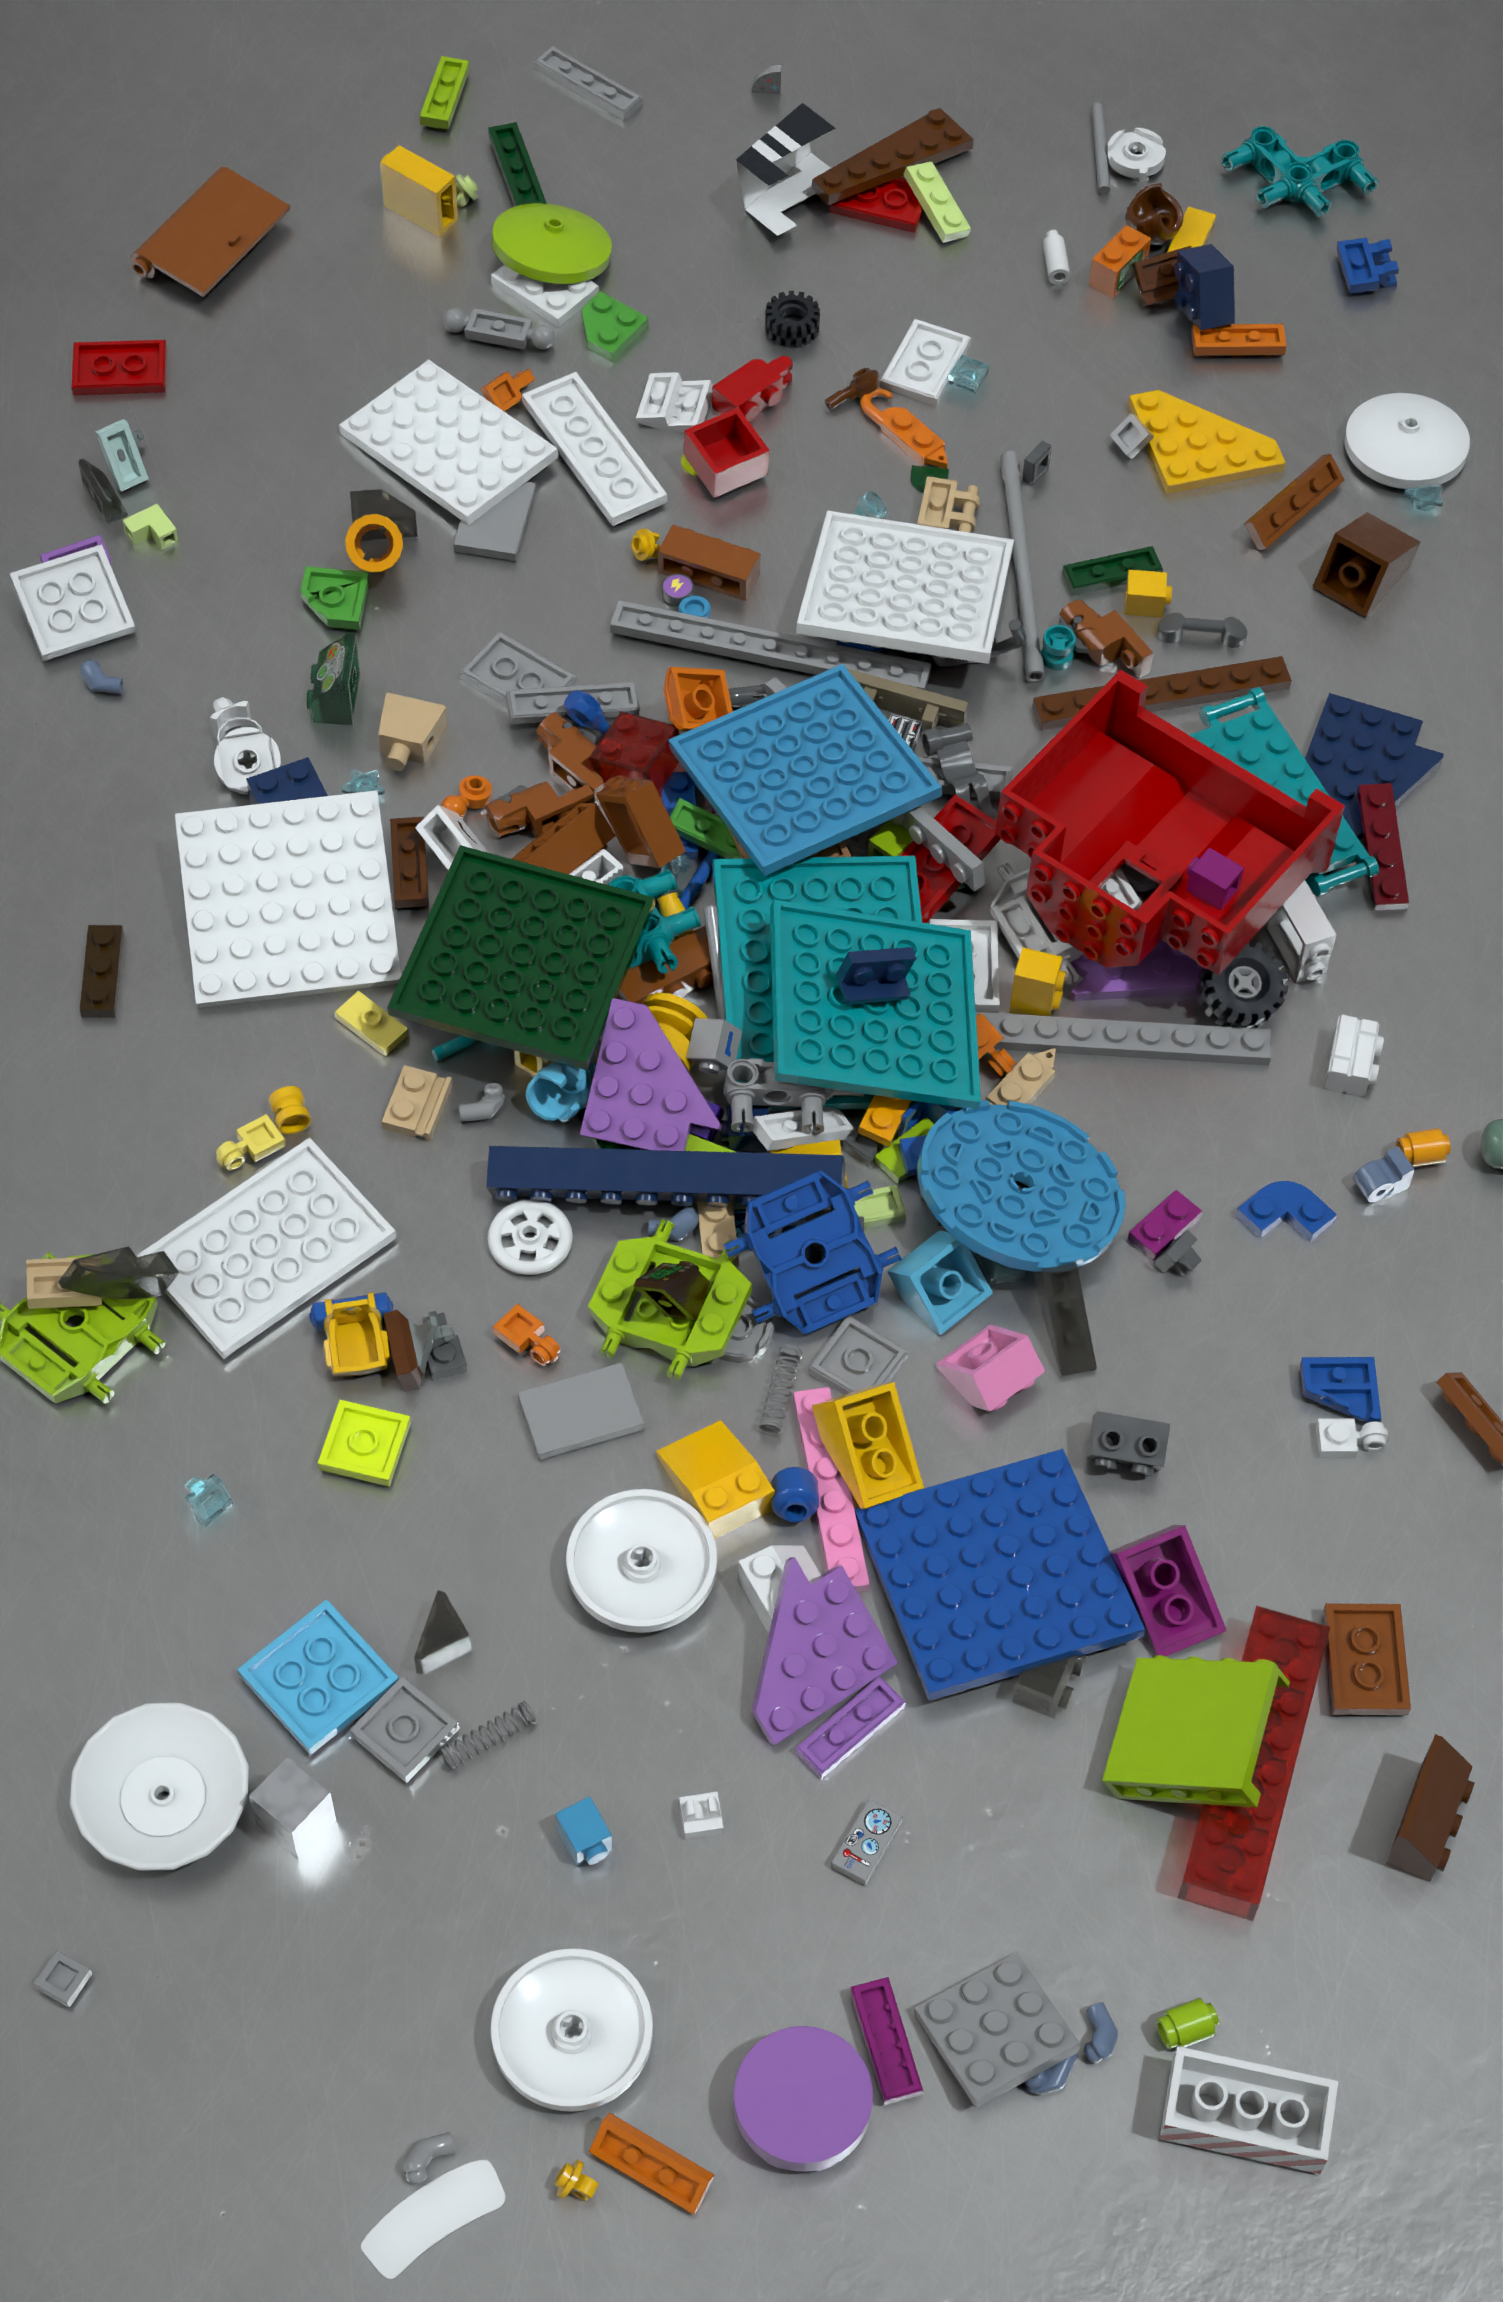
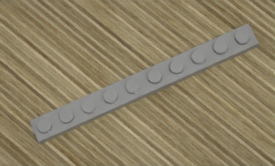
[610,600,931,690]
[765,677,985,891]
[976,1012,1271,1066]

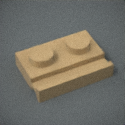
[381,1065,452,1141]
[26,1256,102,1309]

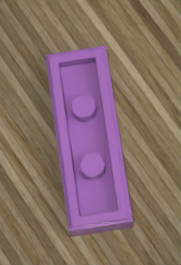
[795,1676,906,1779]

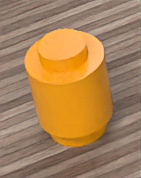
[1396,1128,1451,1167]

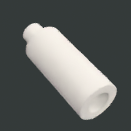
[1043,230,1070,285]

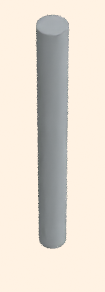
[1091,102,1110,195]
[703,906,725,1020]

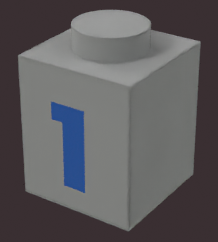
[686,1018,742,1074]

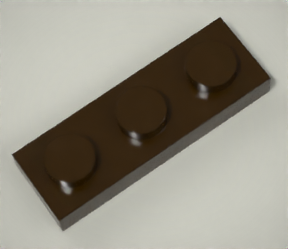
[80,925,124,1018]

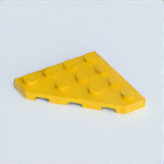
[1128,390,1286,494]

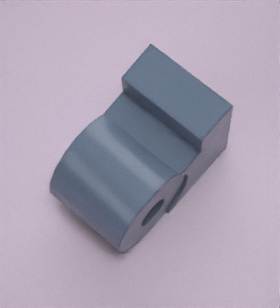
[1353,1146,1415,1202]

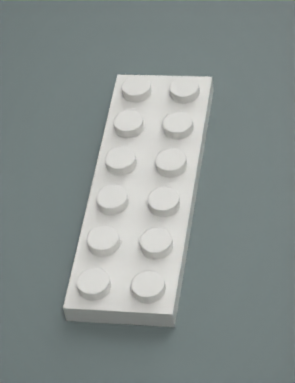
[522,372,667,526]

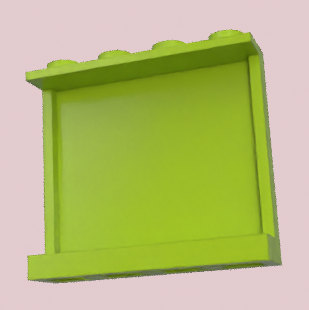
[1102,1655,1290,1807]

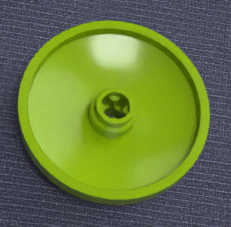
[491,203,612,284]

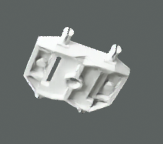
[990,863,1143,984]

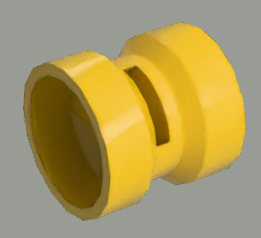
[268,1086,311,1135]

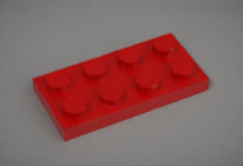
[900,794,1001,923]

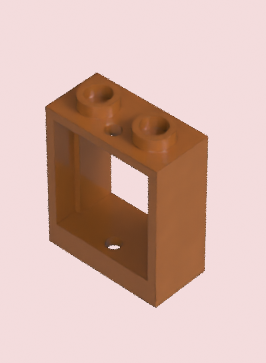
[596,775,686,868]

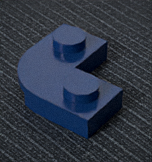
[1236,1181,1337,1242]

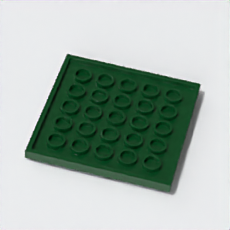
[387,845,655,1070]

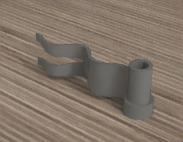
[922,723,997,821]

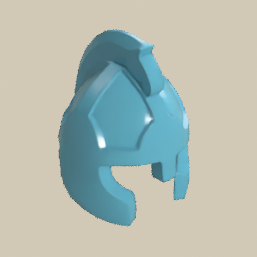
[526,1062,596,1123]

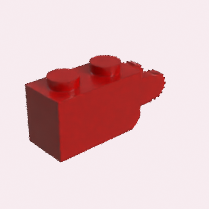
[712,355,793,421]

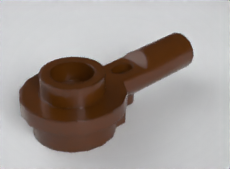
[824,368,880,411]

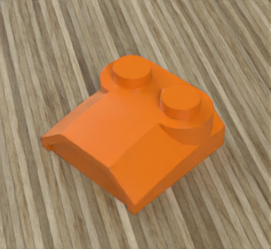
[663,667,733,732]

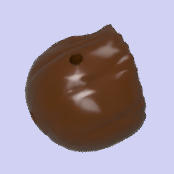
[1125,183,1184,245]

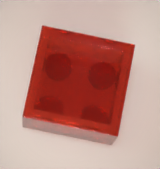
[589,711,680,793]

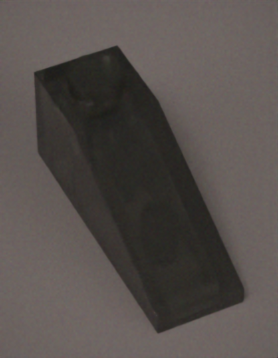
[1033,1262,1097,1376]

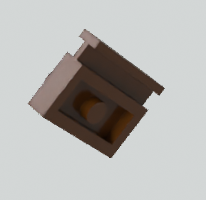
[1132,246,1192,306]

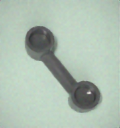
[1157,613,1248,648]

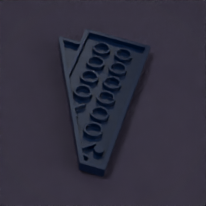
[1305,693,1444,886]

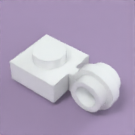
[1316,1419,1389,1458]

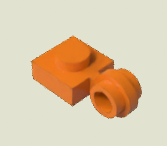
[976,1012,1016,1077]
[493,1304,561,1366]

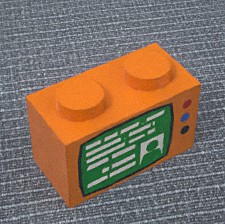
[1089,225,1151,298]

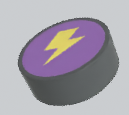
[662,574,694,606]

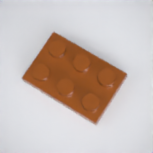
[1323,1603,1411,1715]

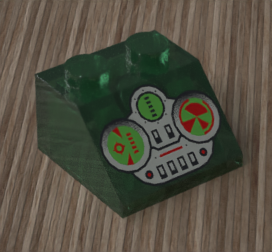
[306,632,360,725]

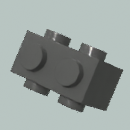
[1086,1411,1170,1476]

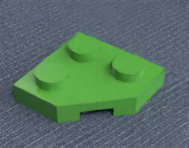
[582,291,648,362]
[300,566,370,630]

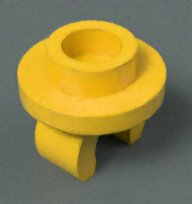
[631,529,661,561]
[554,2159,599,2202]

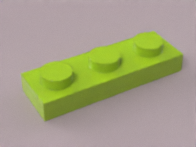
[420,56,470,129]

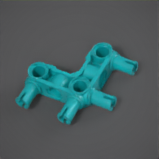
[1221,126,1379,217]
[609,869,701,973]

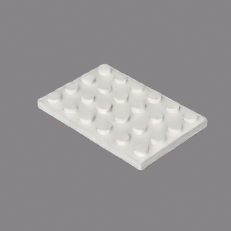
[339,360,558,525]
[137,1137,397,1359]

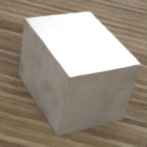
[249,1757,336,1860]

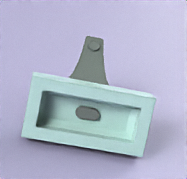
[95,419,149,492]

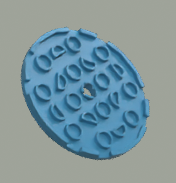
[917,1100,1126,1272]

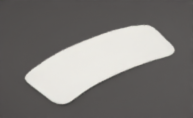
[361,2160,506,2279]

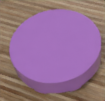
[734,2026,873,2171]

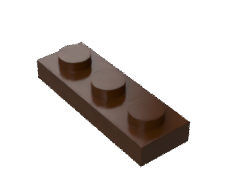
[390,817,429,908]

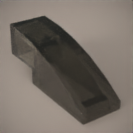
[58,1246,179,1299]

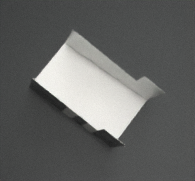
[736,103,836,236]

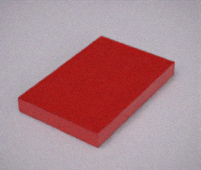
[830,177,924,233]
[71,340,167,396]

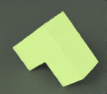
[122,504,179,550]

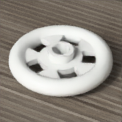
[487,1200,573,1275]

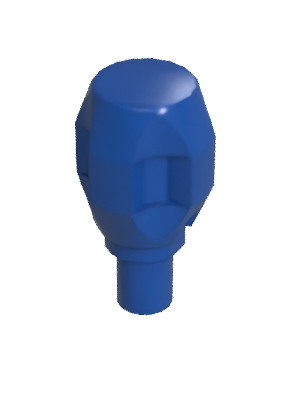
[564,690,614,738]

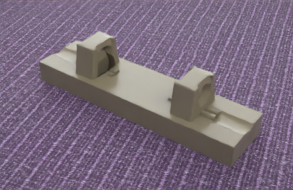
[847,668,968,731]

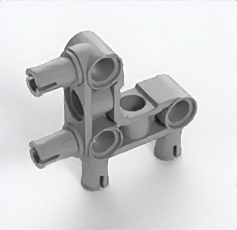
[723,1059,864,1135]

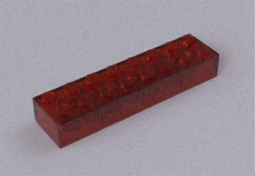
[1177,1605,1330,1921]

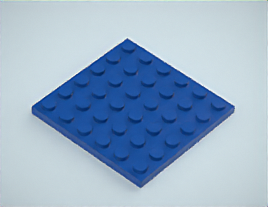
[854,1449,1145,1701]

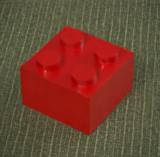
[683,407,770,498]

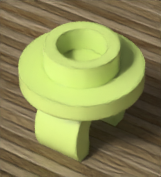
[456,174,479,208]

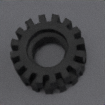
[765,291,820,348]

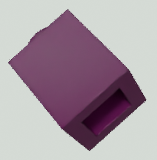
[1186,848,1244,910]

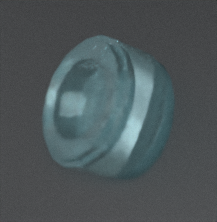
[855,491,887,519]

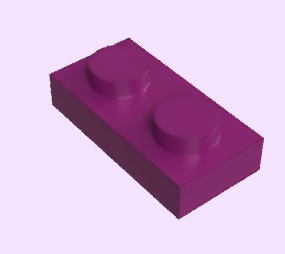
[1128,1190,1202,1261]

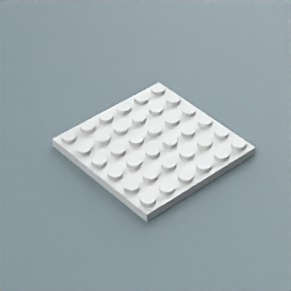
[796,511,1014,664]
[175,790,401,1008]

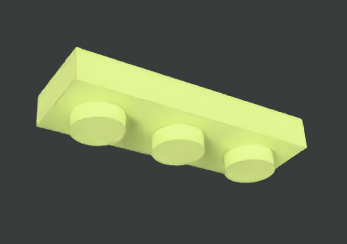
[904,161,971,243]

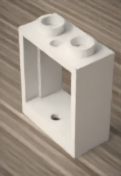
[1264,880,1337,983]

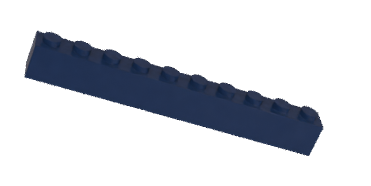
[486,1146,846,1210]

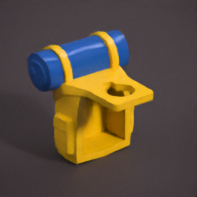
[309,1292,393,1377]

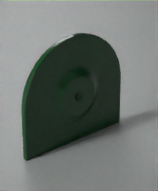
[910,465,949,493]

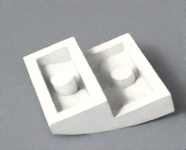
[636,372,713,433]

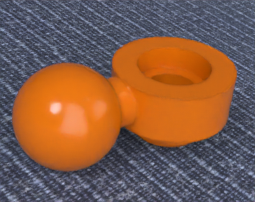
[441,775,492,818]

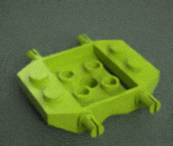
[588,1219,752,1380]
[0,1252,166,1404]

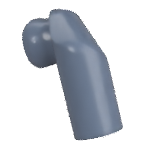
[80,660,123,694]
[1084,2002,1118,2063]

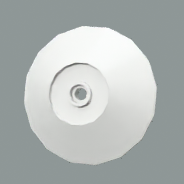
[70,1703,249,1871]

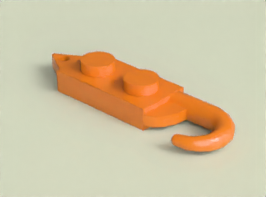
[860,388,948,469]

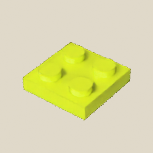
[318,1400,411,1487]

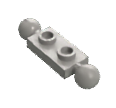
[443,308,555,350]

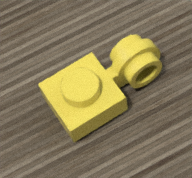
[216,1114,285,1171]

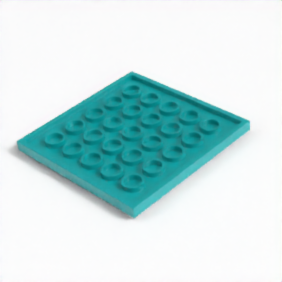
[770,899,981,1110]

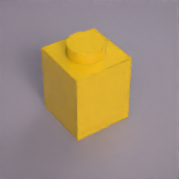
[1124,570,1172,618]

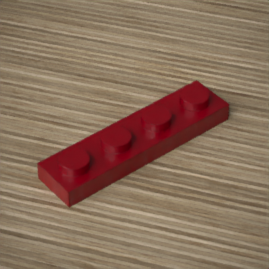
[1357,783,1409,911]

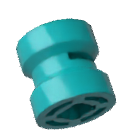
[1041,625,1076,670]

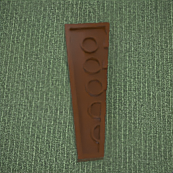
[811,108,974,205]

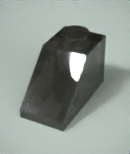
[350,489,418,541]

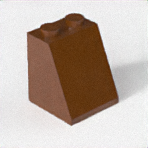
[1312,512,1421,617]

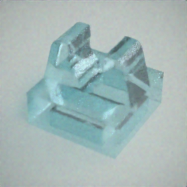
[184,1474,233,1527]

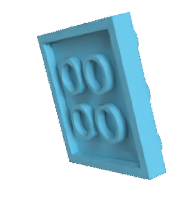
[237,1599,399,1755]

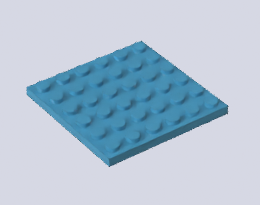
[669,664,942,876]

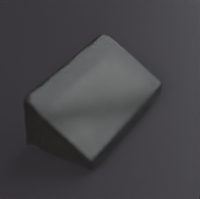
[78,459,128,524]

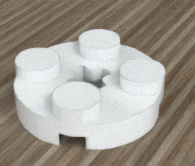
[1107,128,1166,182]
[214,727,281,795]

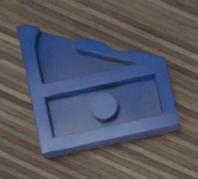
[1300,1357,1382,1423]

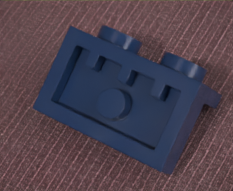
[836,947,916,1004]

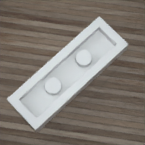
[752,1107,854,1151]

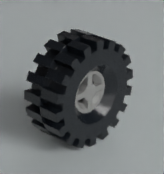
[1196,941,1289,1028]

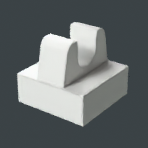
[679,1792,724,1839]

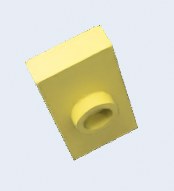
[335,990,409,1056]

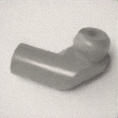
[459,1083,505,1122]

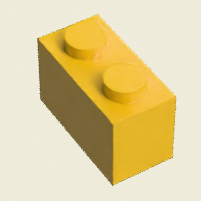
[1009,947,1066,1016]

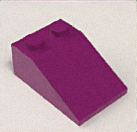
[1110,1525,1227,1656]

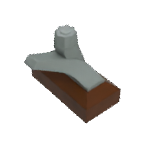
[383,1310,455,1392]

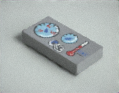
[831,1799,903,1886]

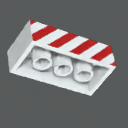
[1159,2046,1338,2174]

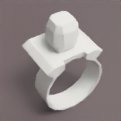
[210,697,263,763]

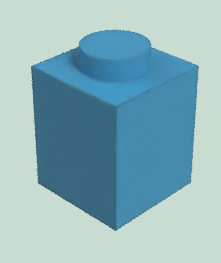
[555,1796,612,1867]

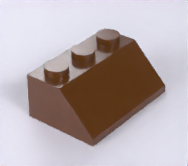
[1386,1734,1475,1882]

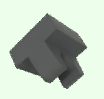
[1153,1230,1202,1277]

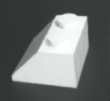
[738,1545,821,1634]

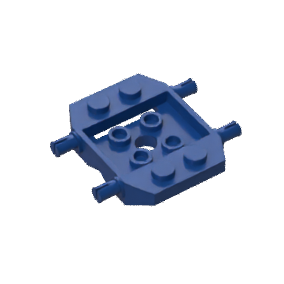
[723,1170,902,1335]

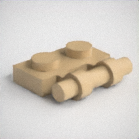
[917,476,980,533]

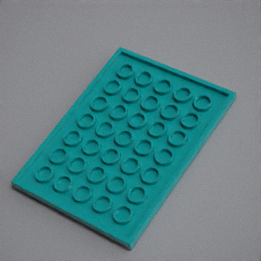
[712,856,922,1111]

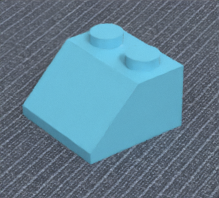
[887,1230,993,1335]

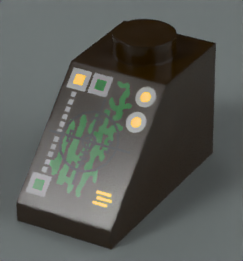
[634,1261,710,1321]

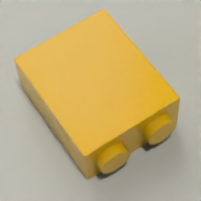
[380,145,458,237]

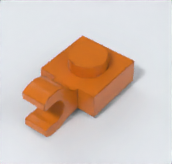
[480,369,535,412]

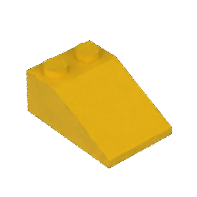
[811,1382,924,1509]
[656,1420,775,1539]

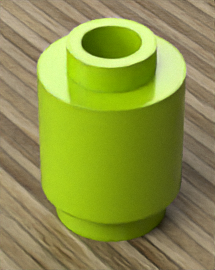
[1156,1997,1219,2049]

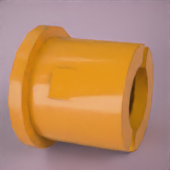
[345,514,403,572]

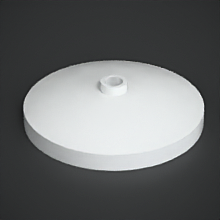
[1344,393,1470,489]
[566,1489,717,1633]
[491,1948,653,2111]

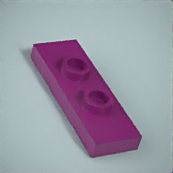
[850,1977,923,2105]

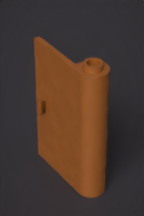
[130,167,290,297]

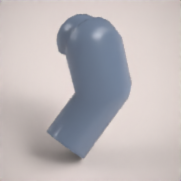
[648,1207,699,1241]
[1025,2054,1078,2095]

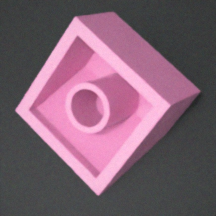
[936,1325,1045,1411]

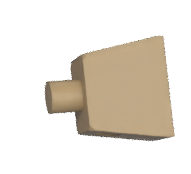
[378,692,448,771]

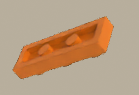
[1192,324,1287,356]
[589,2112,714,2215]

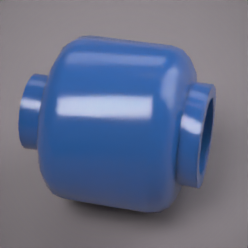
[771,1467,819,1523]

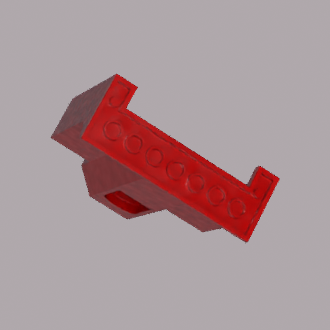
[995,669,1345,975]

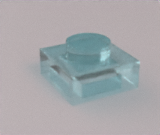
[948,355,989,394]
[980,1255,1025,1286]

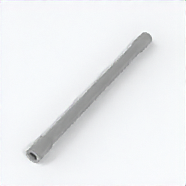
[1000,450,1045,683]

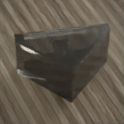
[414,1590,471,1675]

